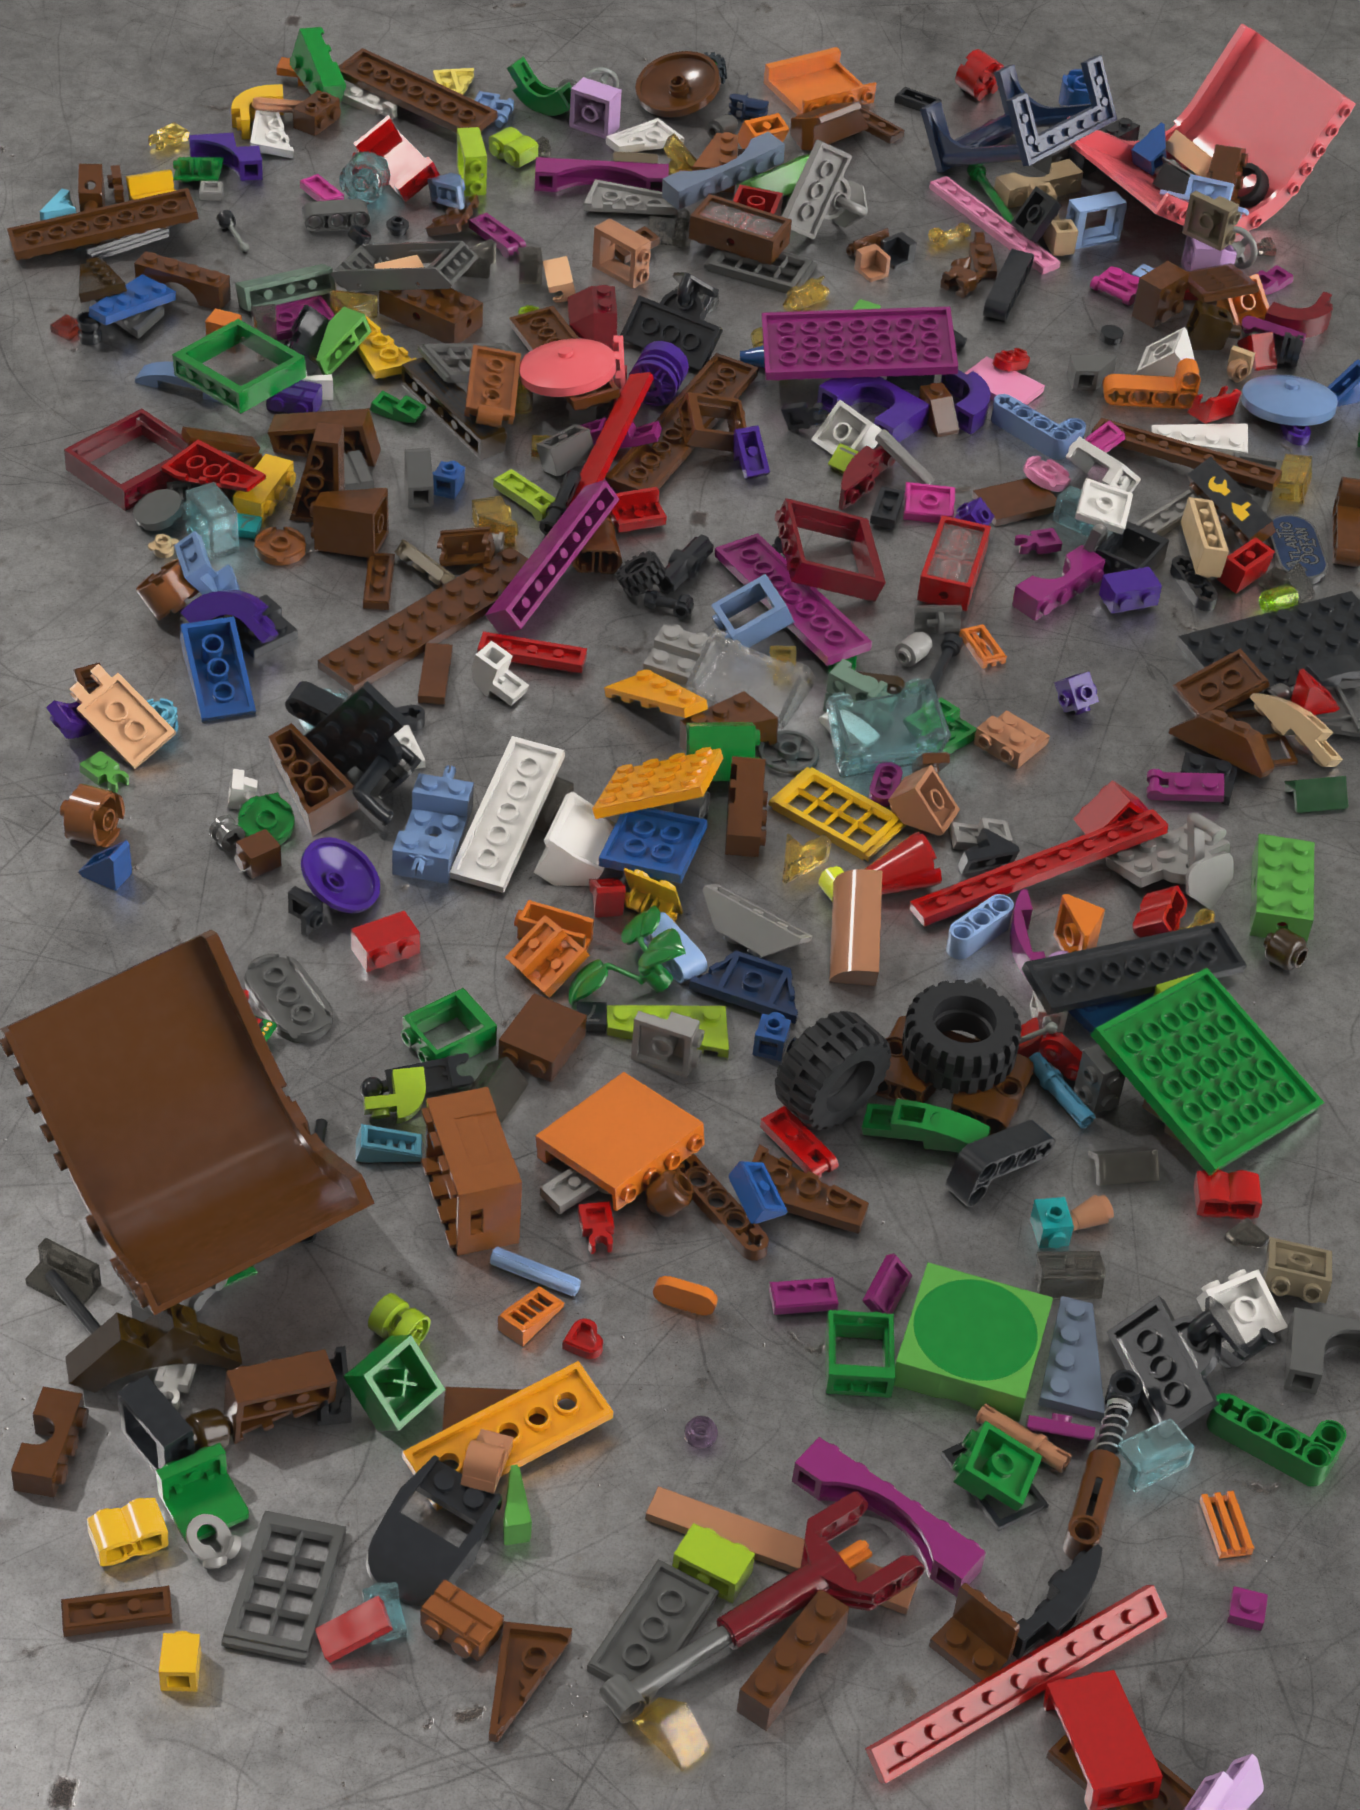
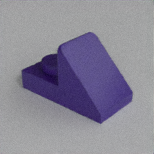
[733,425,770,479]

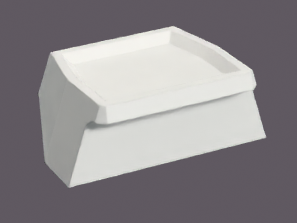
[534,792,615,886]

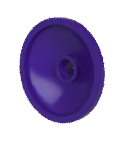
[301,837,380,913]

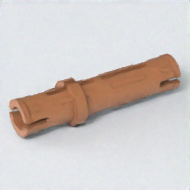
[975,1403,1072,1473]

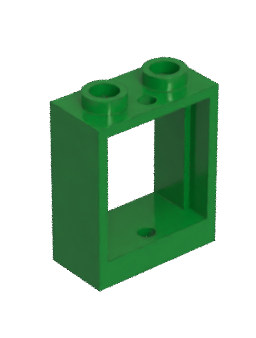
[401,988,497,1062]
[825,1310,895,1398]

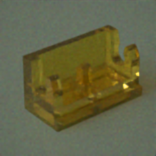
[1276,454,1312,504]

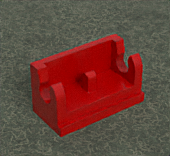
[1187,385,1241,424]

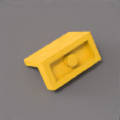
[126,169,176,200]

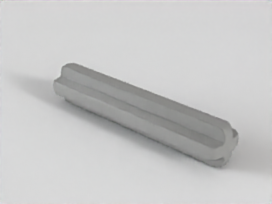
[875,429,934,485]

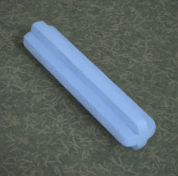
[490,1247,581,1297]

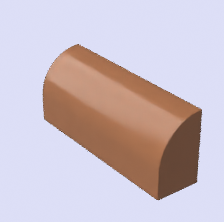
[829,869,882,986]

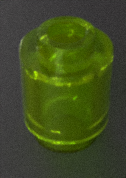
[1259,585,1299,613]

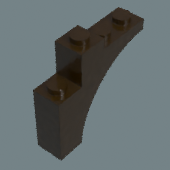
[65,1303,243,1393]

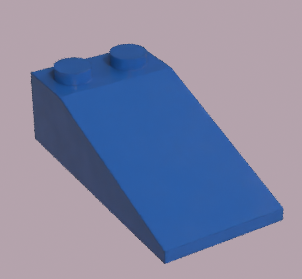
[180,617,256,721]

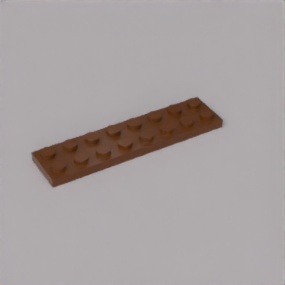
[339,48,498,133]
[7,188,199,260]
[509,305,620,410]

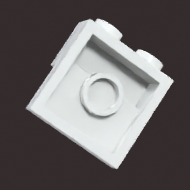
[1196,1269,1288,1345]

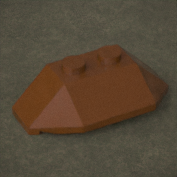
[1168,710,1274,778]

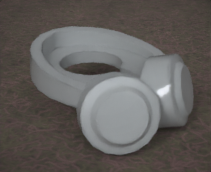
[186,1514,242,1569]

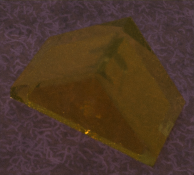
[330,290,378,320]
[632,1697,709,1772]

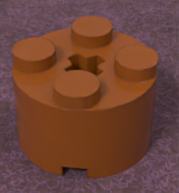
[136,559,199,620]
[60,784,125,847]

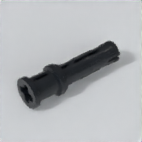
[539,470,581,535]

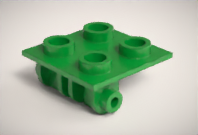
[173,157,224,182]

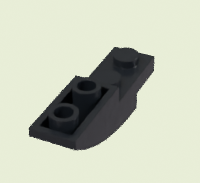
[1012,1544,1103,1659]

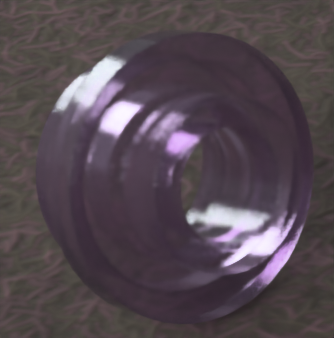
[684,1416,718,1449]

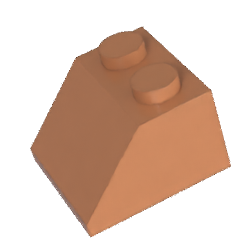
[888,764,960,836]

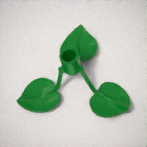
[568,905,686,1007]

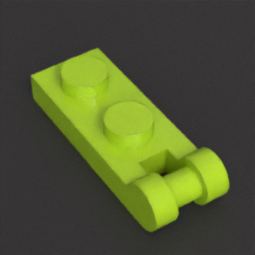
[493,469,555,521]

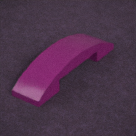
[1010,889,1046,981]

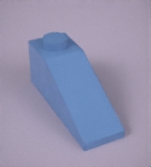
[427,173,465,210]

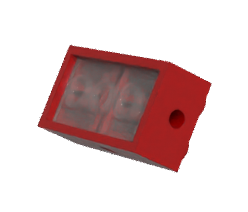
[917,515,991,611]

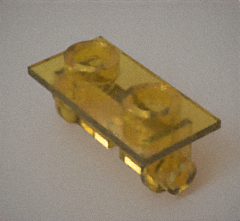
[782,275,830,311]

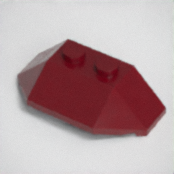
[567,285,617,351]

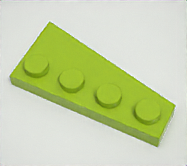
[607,1005,729,1058]

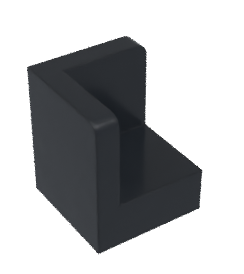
[881,232,917,269]

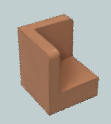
[854,244,891,282]

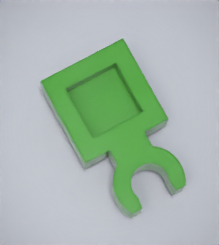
[79,751,129,793]

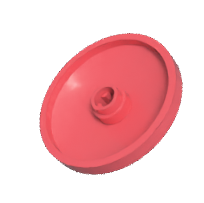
[519,339,616,397]

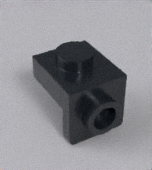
[288,886,325,937]

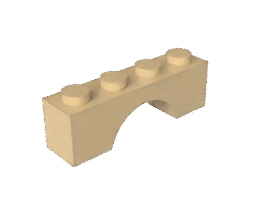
[994,159,1083,209]
[1026,182,1078,256]

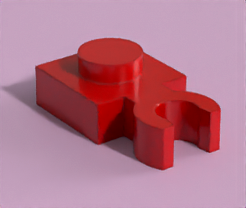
[578,1201,615,1254]

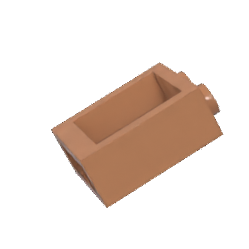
[592,218,651,289]

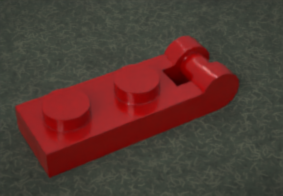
[760,1106,839,1178]

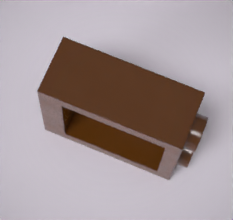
[678,392,747,452]

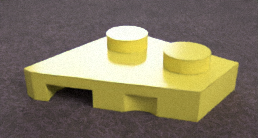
[433,68,474,95]

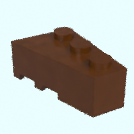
[725,756,768,857]

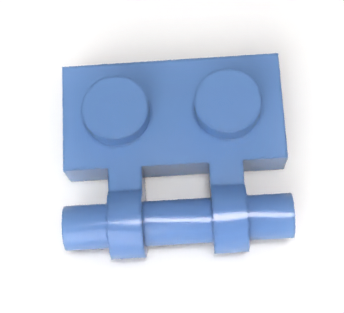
[475,91,515,128]

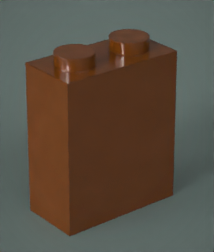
[498,993,587,1082]

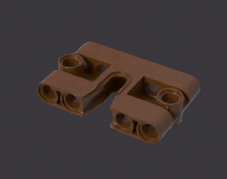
[875,1016,1035,1135]

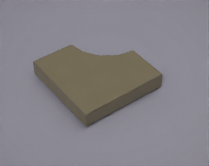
[612,151,658,163]

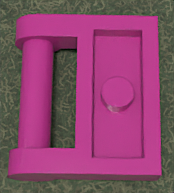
[1090,266,1140,306]

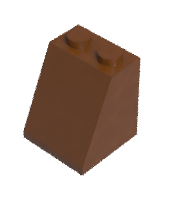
[310,488,389,558]

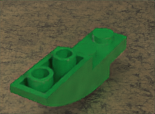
[862,1099,991,1152]

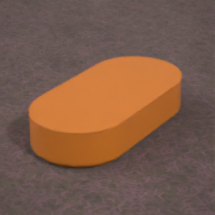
[653,1276,718,1316]

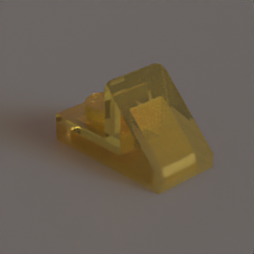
[663,133,697,175]
[782,834,831,884]

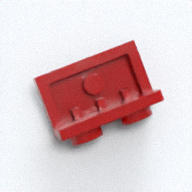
[609,487,667,533]

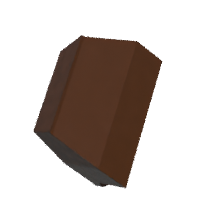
[790,102,869,150]

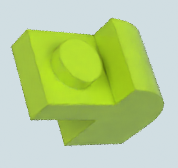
[363,1066,426,1124]

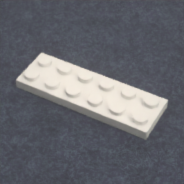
[449,736,565,893]

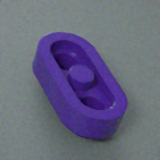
[1278,423,1311,445]

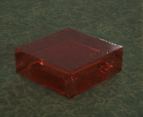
[50,314,79,340]

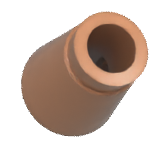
[1070,1195,1114,1231]

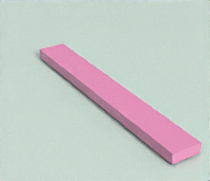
[929,176,1060,275]

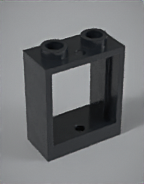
[1096,521,1169,574]
[117,1375,195,1472]

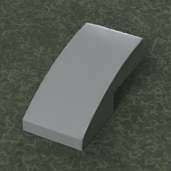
[948,817,1013,850]

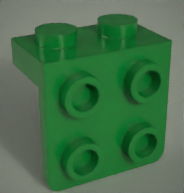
[156,1442,249,1543]

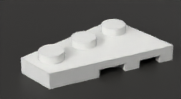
[250,110,294,159]

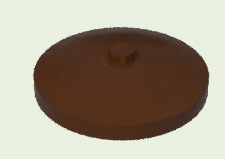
[635,51,721,117]

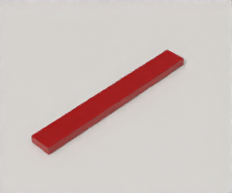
[568,372,654,507]

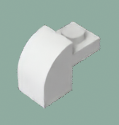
[472,641,529,706]

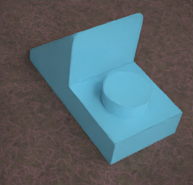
[40,189,76,221]

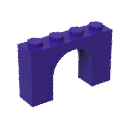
[817,377,930,442]

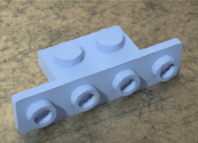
[1160,174,1249,218]

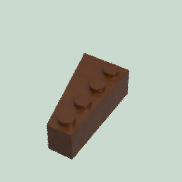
[268,408,381,467]
[289,422,345,523]
[268,723,359,837]

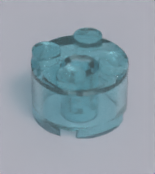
[339,152,391,205]

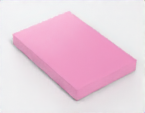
[965,356,1045,405]

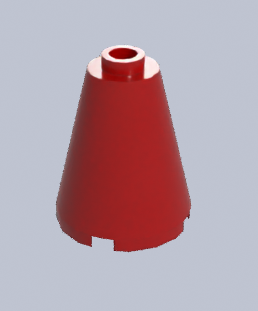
[865,832,942,895]

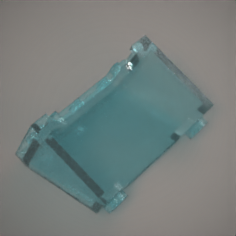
[826,678,951,778]

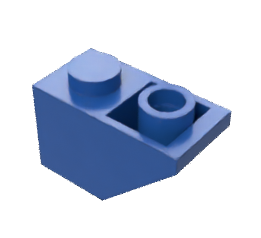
[1131,122,1167,176]

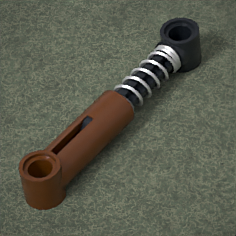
[1063,1369,1143,1560]

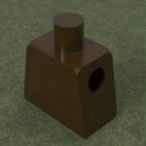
[1185,300,1241,350]

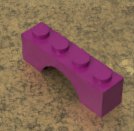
[1012,545,1105,621]

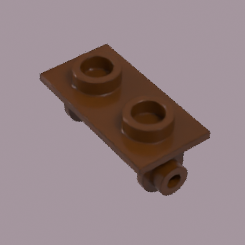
[846,228,890,258]

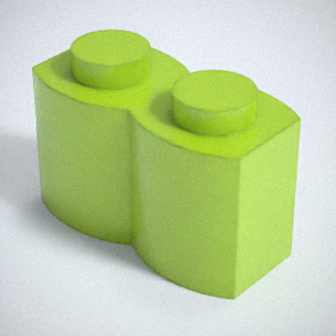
[489,127,538,168]

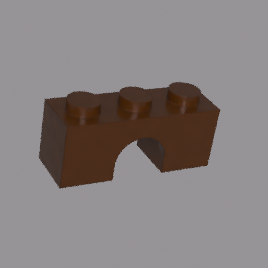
[11,1386,89,1498]

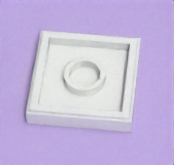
[1074,478,1133,535]

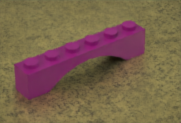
[534,157,669,192]
[792,1437,986,1597]

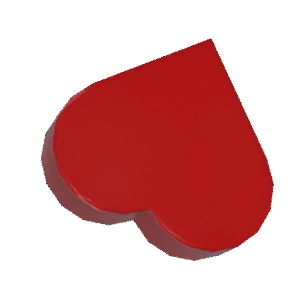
[562,1318,603,1359]

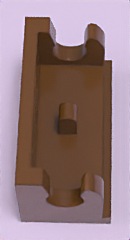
[437,526,496,566]

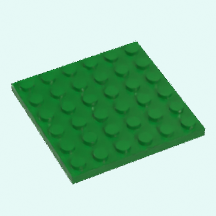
[1090,968,1325,1176]

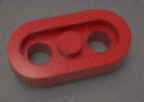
[992,348,1030,372]
[1039,1032,1083,1081]

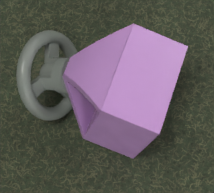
[569,67,622,139]
[1181,226,1258,272]

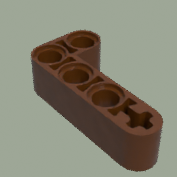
[1332,477,1360,567]

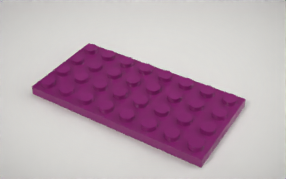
[761,306,958,381]

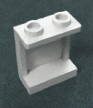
[1066,436,1141,493]

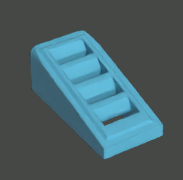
[355,1124,422,1163]

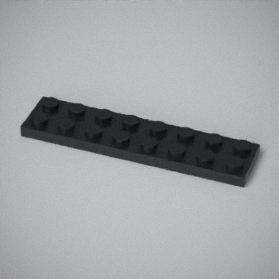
[1021,922,1247,1015]

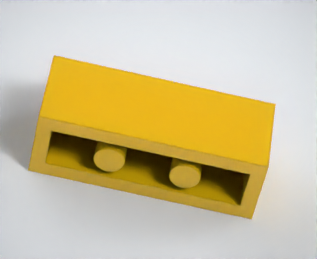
[233,454,296,524]

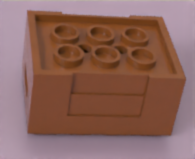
[421,1087,522,1256]

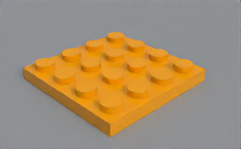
[592,747,723,819]

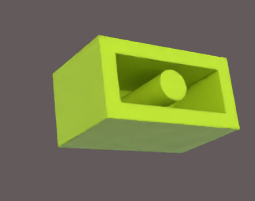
[672,1523,755,1604]

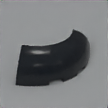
[284,305,330,376]

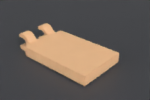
[69,664,176,770]

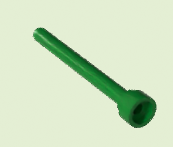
[967,164,1014,223]

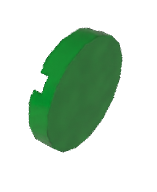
[238,794,295,845]

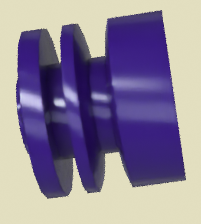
[629,341,689,406]

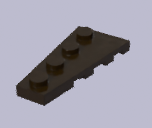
[79,258,127,303]

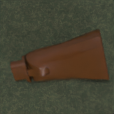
[572,514,623,574]

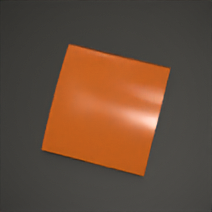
[505,915,590,998]

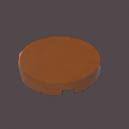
[254,527,306,566]

